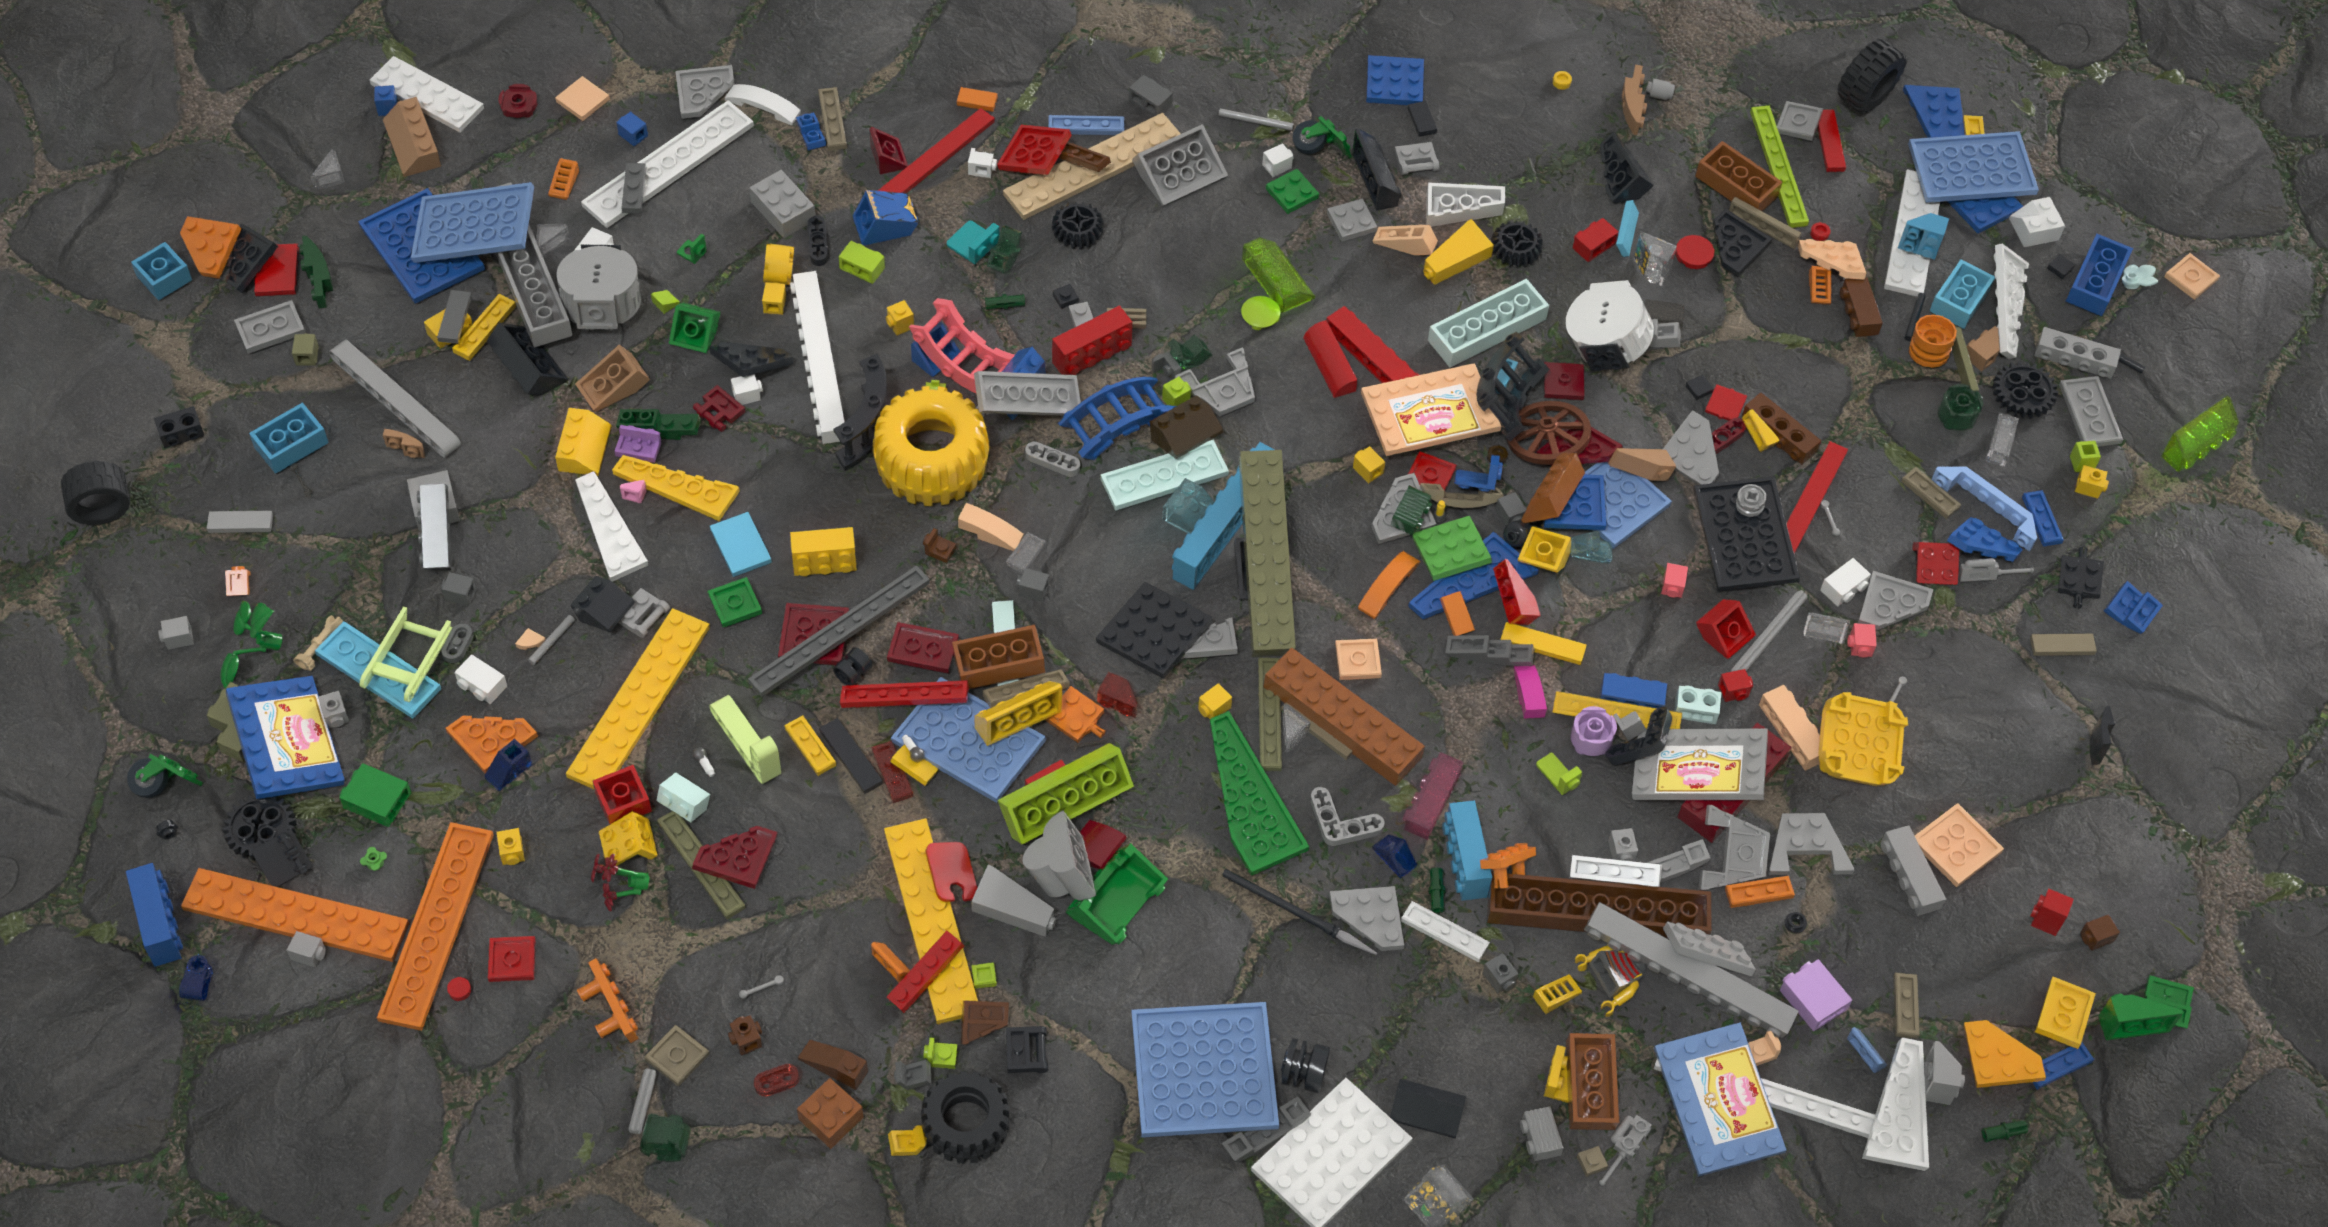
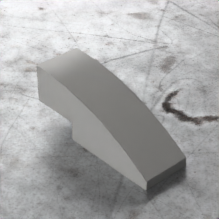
[1649,319,1681,348]

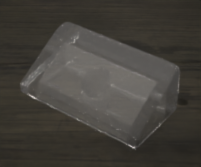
[1803,612,1850,644]

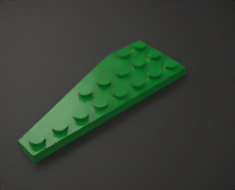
[1210,711,1309,876]

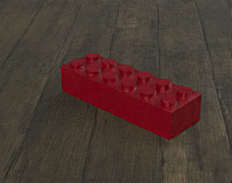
[1677,722,1792,843]

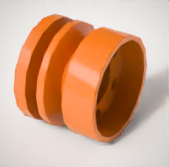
[1909,315,1957,368]

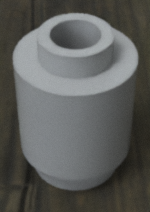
[1646,78,1675,100]

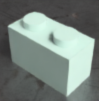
[656,773,710,822]

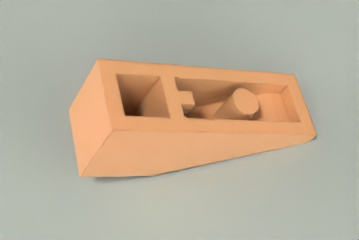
[1373,225,1438,255]

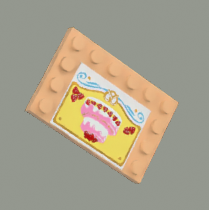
[1361,363,1501,456]

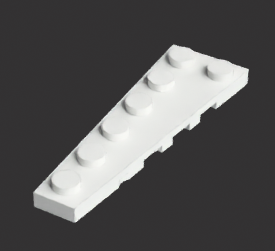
[575,471,648,582]

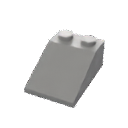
[407,470,460,531]

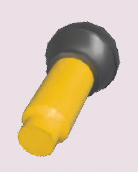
[1432,500,1446,523]

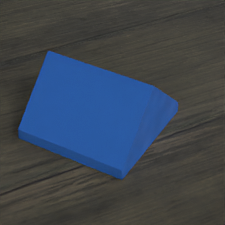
[911,321,960,377]

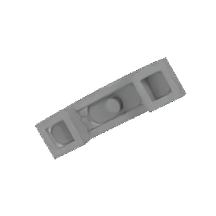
[1626,839,1711,886]

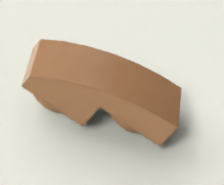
[383,429,425,458]

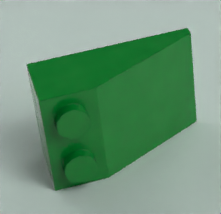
[2098,994,2183,1040]

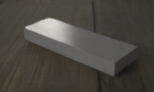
[437,290,472,344]

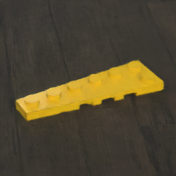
[612,455,740,521]

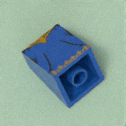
[853,190,918,245]

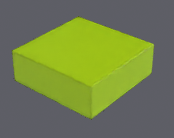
[972,963,997,989]

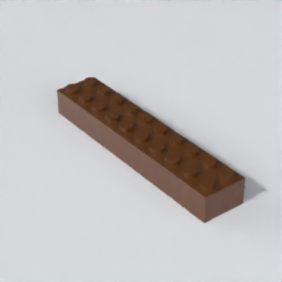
[1487,872,1712,939]

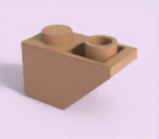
[1966,326,2000,372]

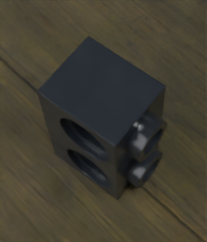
[154,406,205,449]

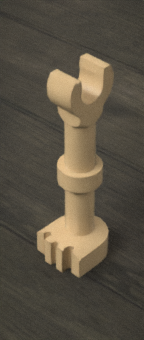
[294,616,343,671]

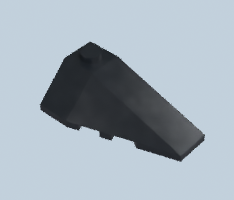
[1600,131,1654,203]

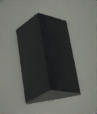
[1390,1079,1466,1139]

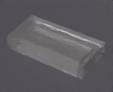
[1006,532,1045,574]

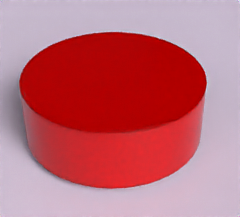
[1810,222,1830,241]
[447,977,471,1001]

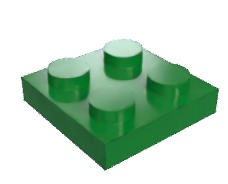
[1266,169,1319,214]
[708,577,762,628]

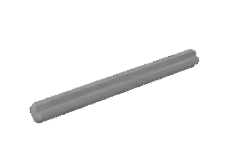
[1731,590,1807,672]

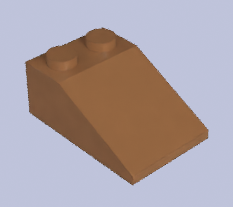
[575,344,650,412]

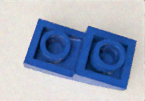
[796,113,826,150]

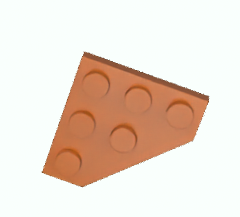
[180,216,241,279]
[446,716,538,774]

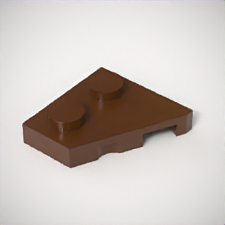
[961,1000,1009,1044]

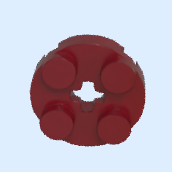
[498,84,538,118]

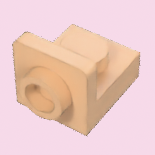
[1748,1031,1781,1066]

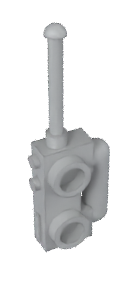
[1958,558,2034,582]
[1599,1115,1652,1186]

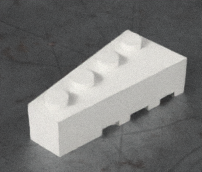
[1426,183,1505,227]

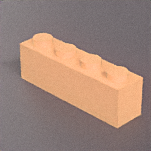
[1759,685,1820,771]

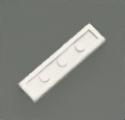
[1401,901,1490,962]

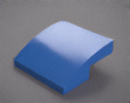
[2103,581,2163,634]

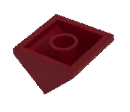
[869,127,908,175]

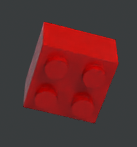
[592,765,652,825]

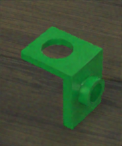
[677,234,707,264]

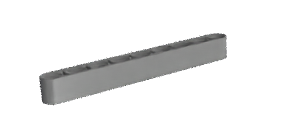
[329,339,461,458]

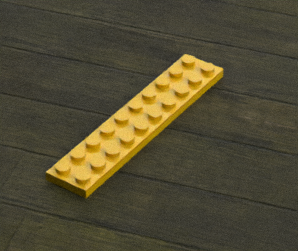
[566,608,710,789]
[884,818,978,1024]

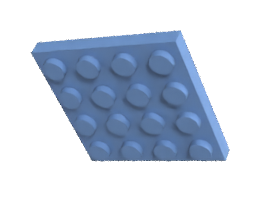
[1585,462,1672,549]

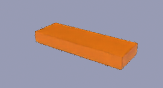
[1725,876,1795,908]

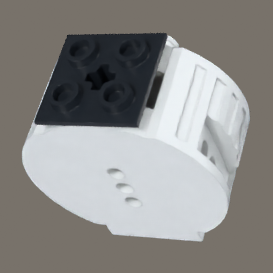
[1566,280,1654,371]

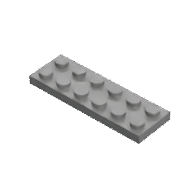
[974,371,1081,416]

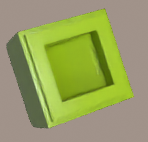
[651,290,680,314]

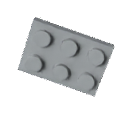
[234,300,306,354]

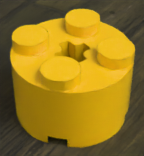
[763,244,794,285]

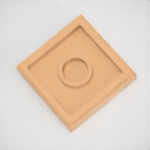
[555,76,610,121]
[2164,253,2220,300]
[1335,639,1382,680]

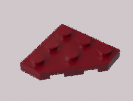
[1536,420,1623,466]
[692,826,778,889]

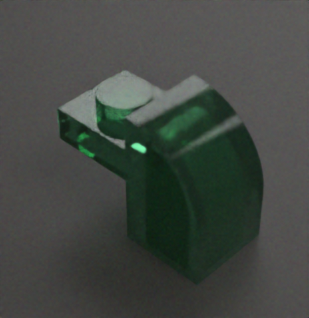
[987,225,1022,273]
[1168,334,1213,370]

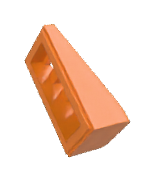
[548,158,579,200]
[1809,266,1831,305]

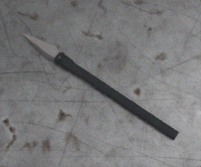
[1222,869,1377,955]

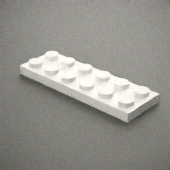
[370,56,484,133]

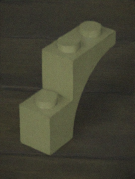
[206,682,245,762]

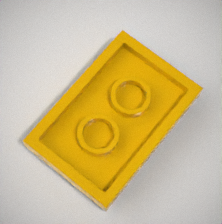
[2035,977,2096,1049]

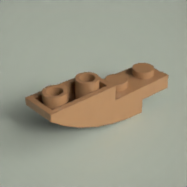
[1622,65,1647,135]

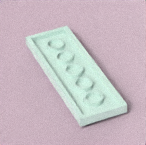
[1100,440,1229,511]

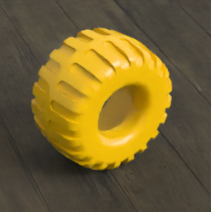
[873,386,989,506]

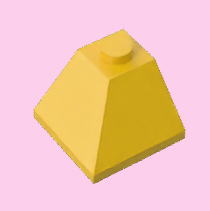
[1518,526,1571,572]

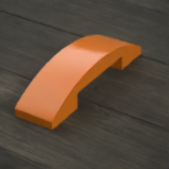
[1358,551,1420,619]

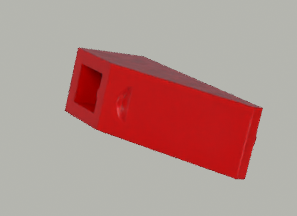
[1493,559,1540,625]

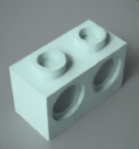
[1674,686,1721,724]

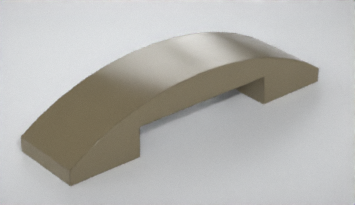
[1420,483,1504,508]

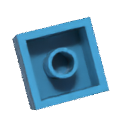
[131,242,192,301]

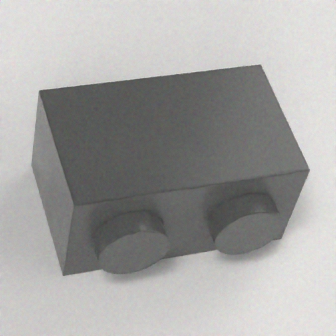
[1129,75,1173,116]

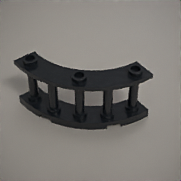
[1476,332,1550,441]
[833,354,888,471]

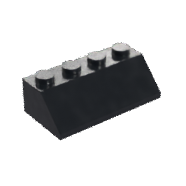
[1352,129,1401,211]
[487,323,568,395]

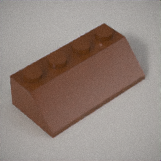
[1521,453,1585,523]

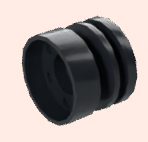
[1281,1038,1330,1094]

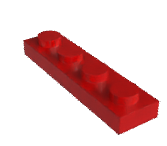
[887,930,964,1013]

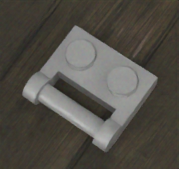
[1394,142,1439,175]
[618,588,670,638]

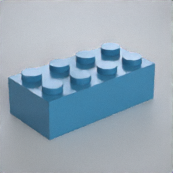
[1442,800,1492,901]

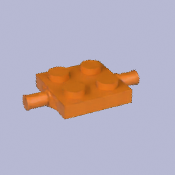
[1045,686,1106,743]

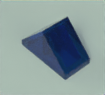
[1372,834,1417,879]

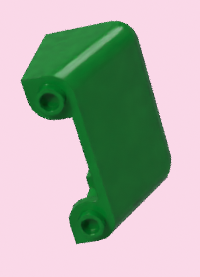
[1065,843,1168,945]

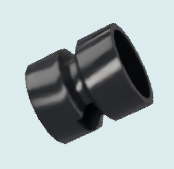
[833,647,873,685]

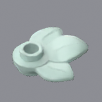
[2122,265,2158,289]

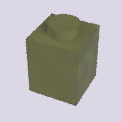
[292,333,319,366]

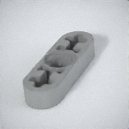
[1025,442,1080,477]

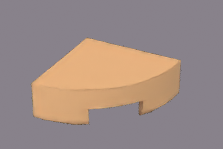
[515,628,546,650]

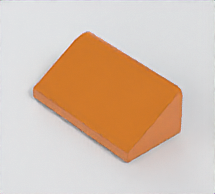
[871,942,910,982]

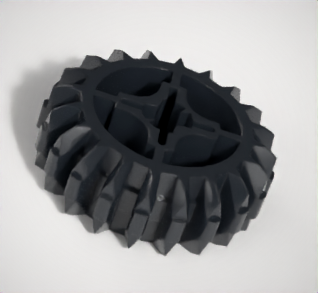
[1052,201,1104,249]
[1491,220,1543,268]

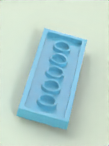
[315,621,441,719]

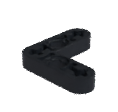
[1605,706,1672,765]

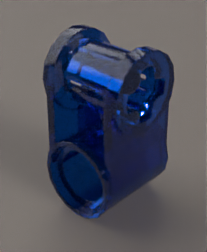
[179,955,213,1001]

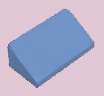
[1847,1027,1887,1073]

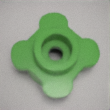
[360,847,387,871]

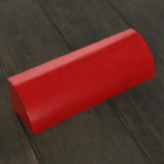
[1303,320,1357,398]

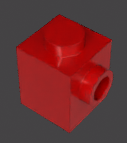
[1718,669,1753,702]

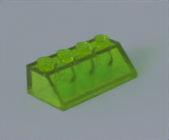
[1242,237,1315,313]
[2161,395,2239,472]

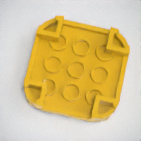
[1818,692,1908,786]

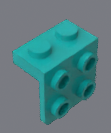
[947,221,1000,264]

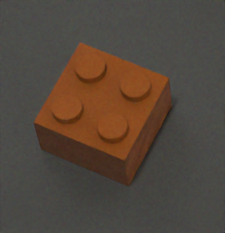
[797,1078,864,1149]

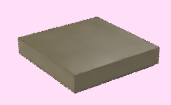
[644,1025,710,1087]

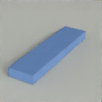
[1049,115,1124,135]

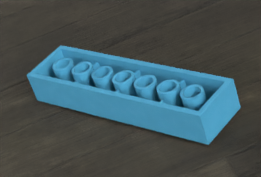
[1172,442,1274,590]

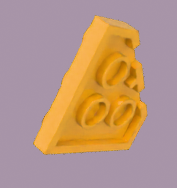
[1964,1020,2046,1088]

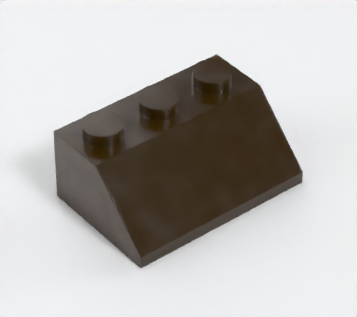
[1149,395,1223,459]

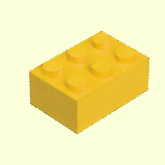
[790,527,857,576]

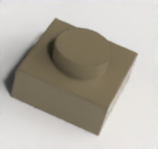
[1577,1146,1608,1177]

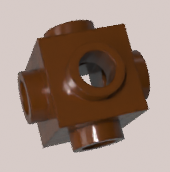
[728,1015,762,1056]

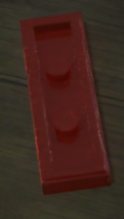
[871,740,913,803]

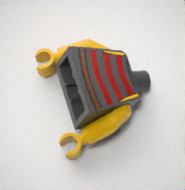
[1575,946,1646,1017]

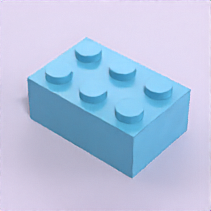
[1930,260,1995,329]

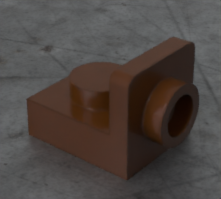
[923,528,956,563]

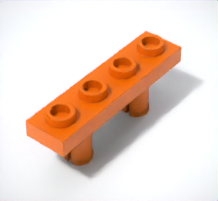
[1480,843,1536,888]
[577,958,639,1043]

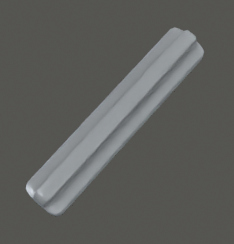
[629,1068,657,1134]

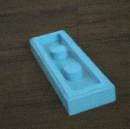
[1616,200,1639,257]

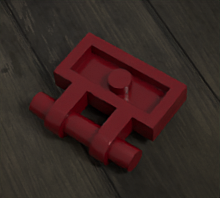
[693,385,746,432]

